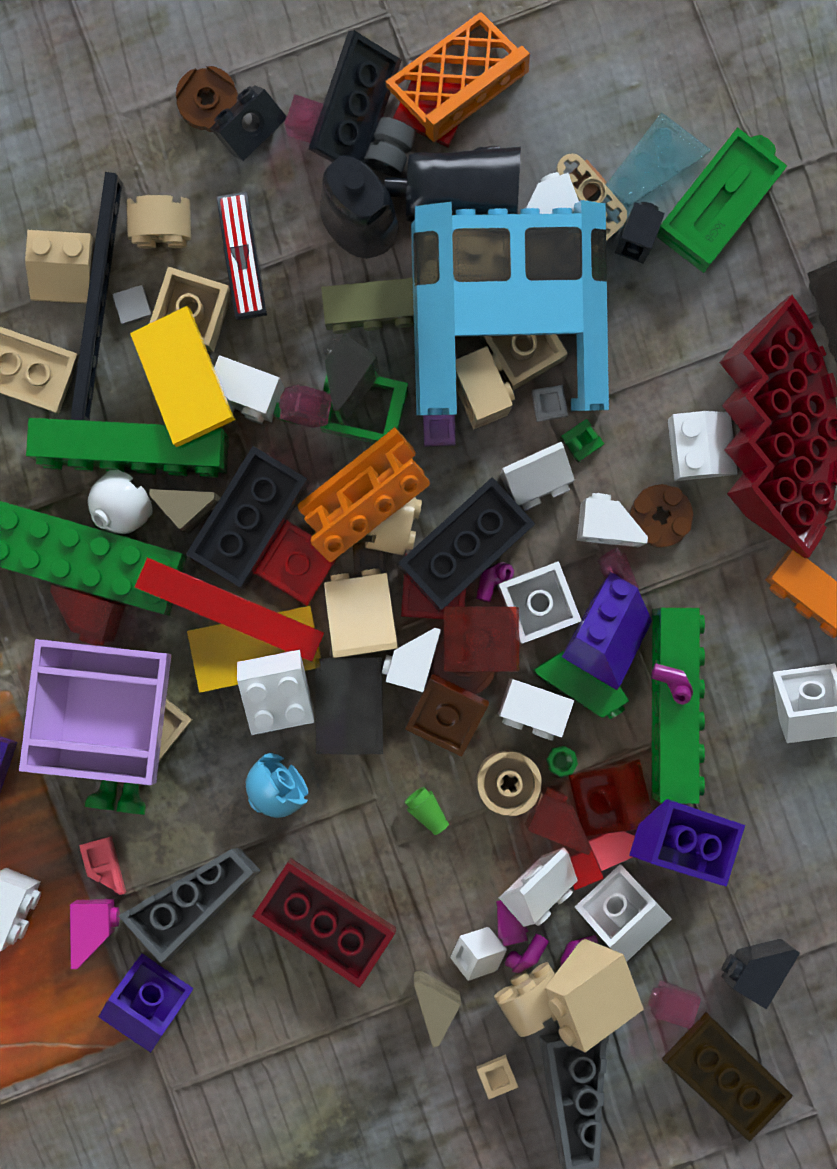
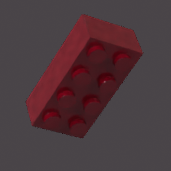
[252,858,396,988]

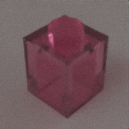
[284,94,323,143]
[279,384,333,428]
[648,980,701,1029]

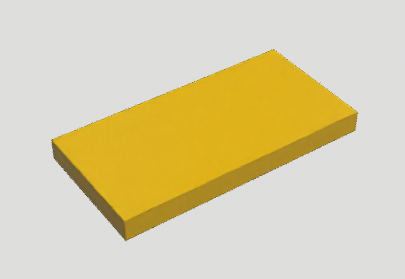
[130,306,235,447]
[187,606,323,693]

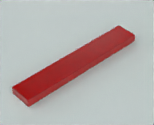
[135,557,324,662]

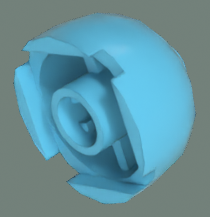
[245,753,308,818]

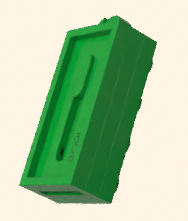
[656,127,787,273]

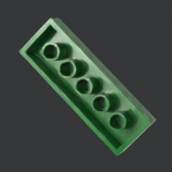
[26,418,229,478]
[0,501,187,616]
[651,607,705,804]

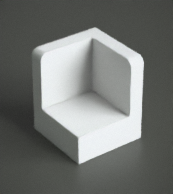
[450,927,507,981]

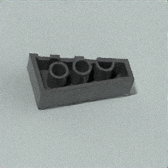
[118,848,261,963]
[539,1032,609,1169]

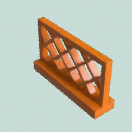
[386,12,530,142]

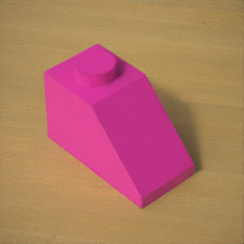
[70,899,120,969]

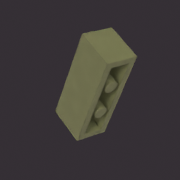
[321,278,414,334]

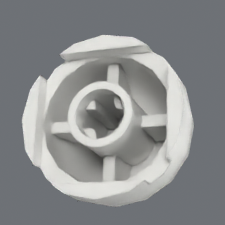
[87,470,153,535]

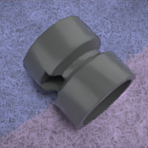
[364,117,417,177]

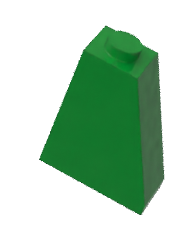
[533,650,629,719]

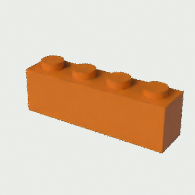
[765,549,837,639]

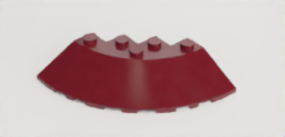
[719,295,837,558]

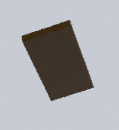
[662,1012,793,1142]

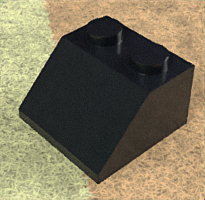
[721,939,800,1009]

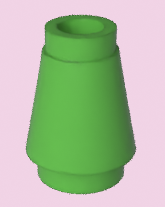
[405,787,449,835]

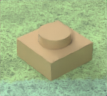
[476,1055,518,1099]

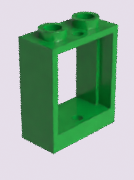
[316,366,408,444]

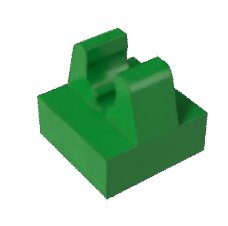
[560,419,604,463]

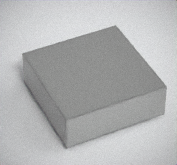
[112,285,152,326]
[531,385,568,422]

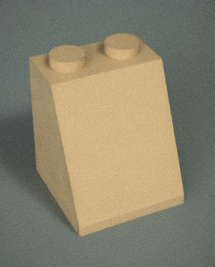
[324,568,399,658]
[545,939,644,1052]

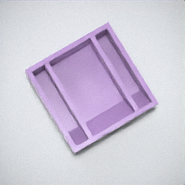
[19,639,171,785]

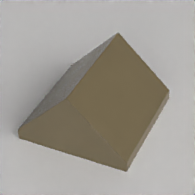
[149,489,221,534]
[414,970,461,1048]

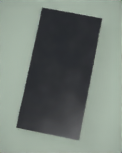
[308,30,402,165]

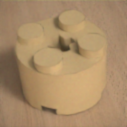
[127,195,191,249]
[365,496,422,555]
[476,750,542,816]
[494,962,557,1037]

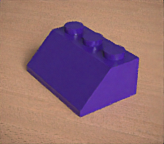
[562,572,652,690]
[629,799,745,887]

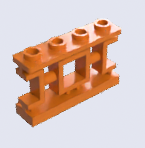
[297,427,430,562]

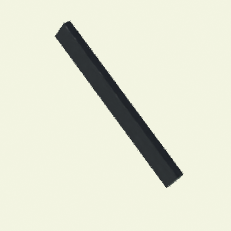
[70,172,123,421]

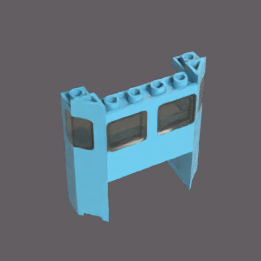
[411,200,609,415]

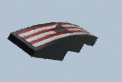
[216,192,267,321]

